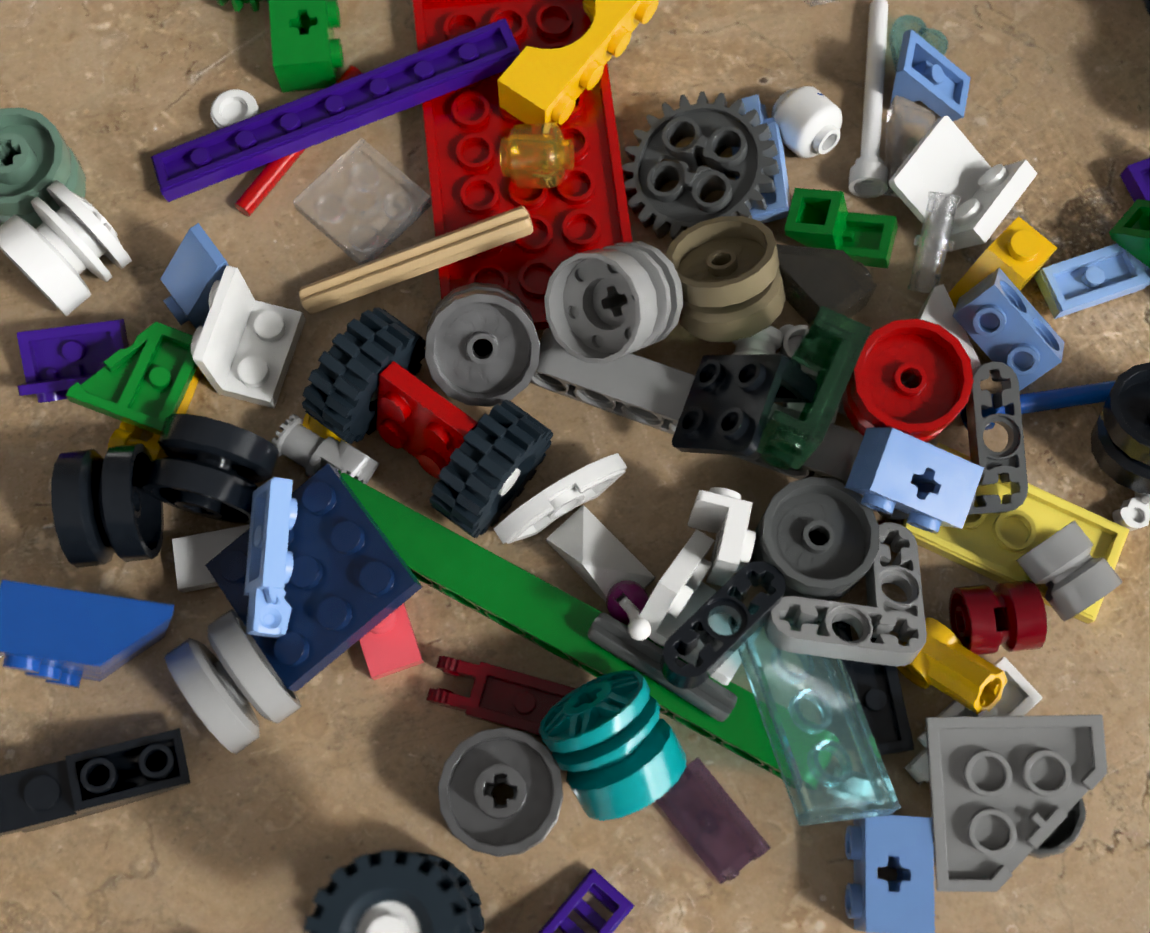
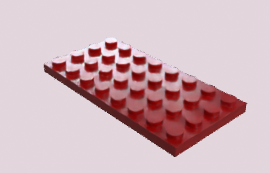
[413,0,633,330]

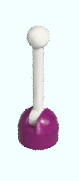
[606,580,651,641]

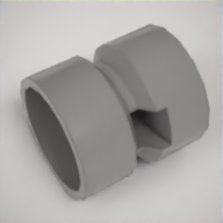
[1016,520,1123,621]

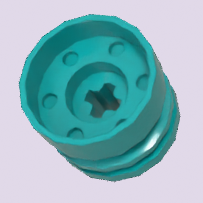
[539,670,687,821]

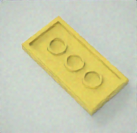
[900,442,1130,624]

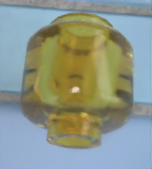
[500,123,574,189]

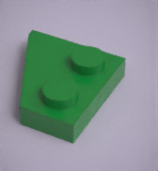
[66,321,198,435]

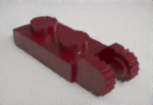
[426,656,577,737]

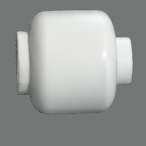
[771,86,842,158]

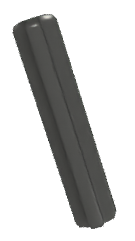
[588,613,738,722]

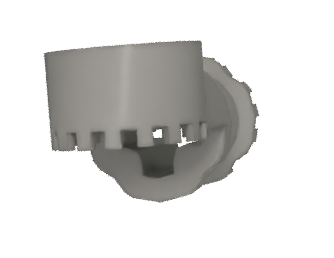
[272,414,380,485]

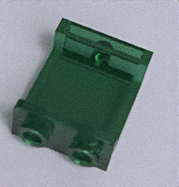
[756,305,872,470]

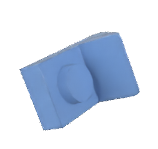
[889,29,971,121]

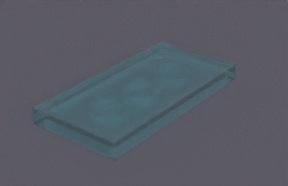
[727,616,901,826]

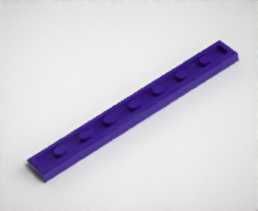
[151,18,521,202]

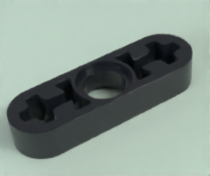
[660,561,786,689]

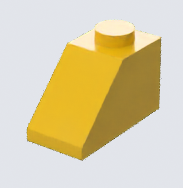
[948,216,1057,308]

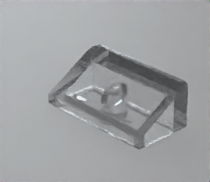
[884,96,935,196]

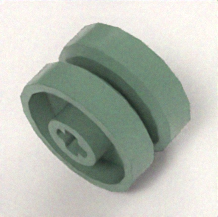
[0,107,86,229]

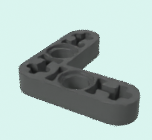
[877,361,1028,520]

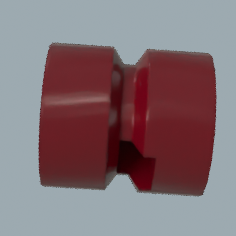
[949,580,1047,655]

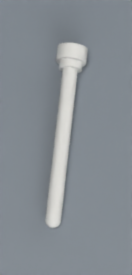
[849,0,889,198]

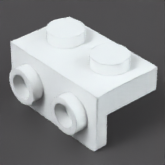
[688,487,756,586]

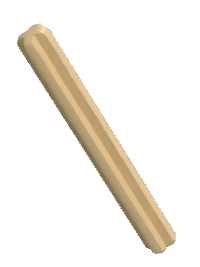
[299,206,533,314]

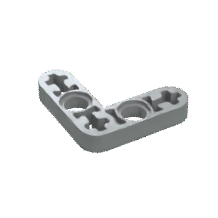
[764,522,927,667]

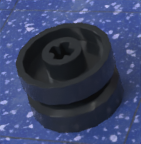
[1091,362,1150,494]
[142,414,279,524]
[51,443,164,568]

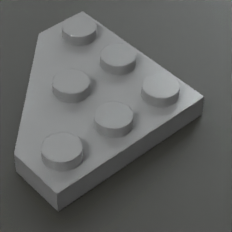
[925,715,1108,892]

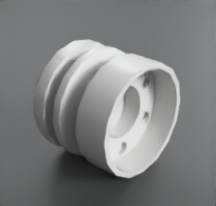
[0,180,132,316]

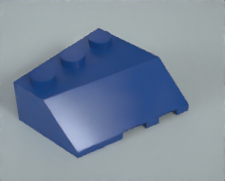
[0,580,175,688]

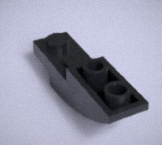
[0,728,191,836]

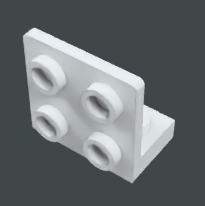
[889,116,1038,252]
[191,265,306,409]
[640,529,763,685]

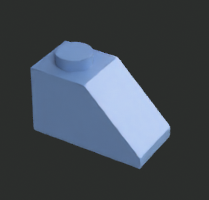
[160,223,229,329]

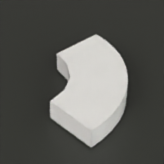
[494,453,628,544]

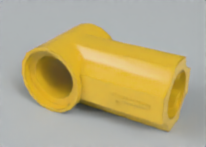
[897,617,1007,714]

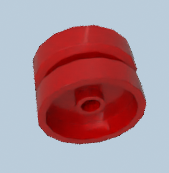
[841,319,973,442]

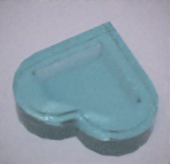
[889,15,948,72]

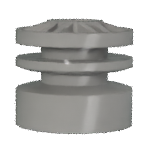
[544,241,683,363]

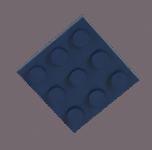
[205,463,423,692]

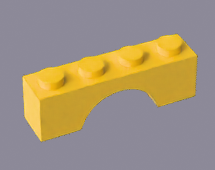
[497,0,659,136]

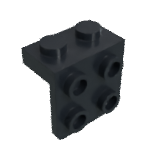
[672,354,818,456]

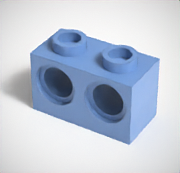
[953,268,1064,391]

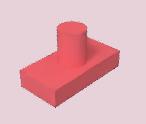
[359,603,424,680]

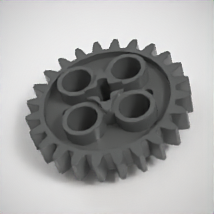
[622,91,779,240]

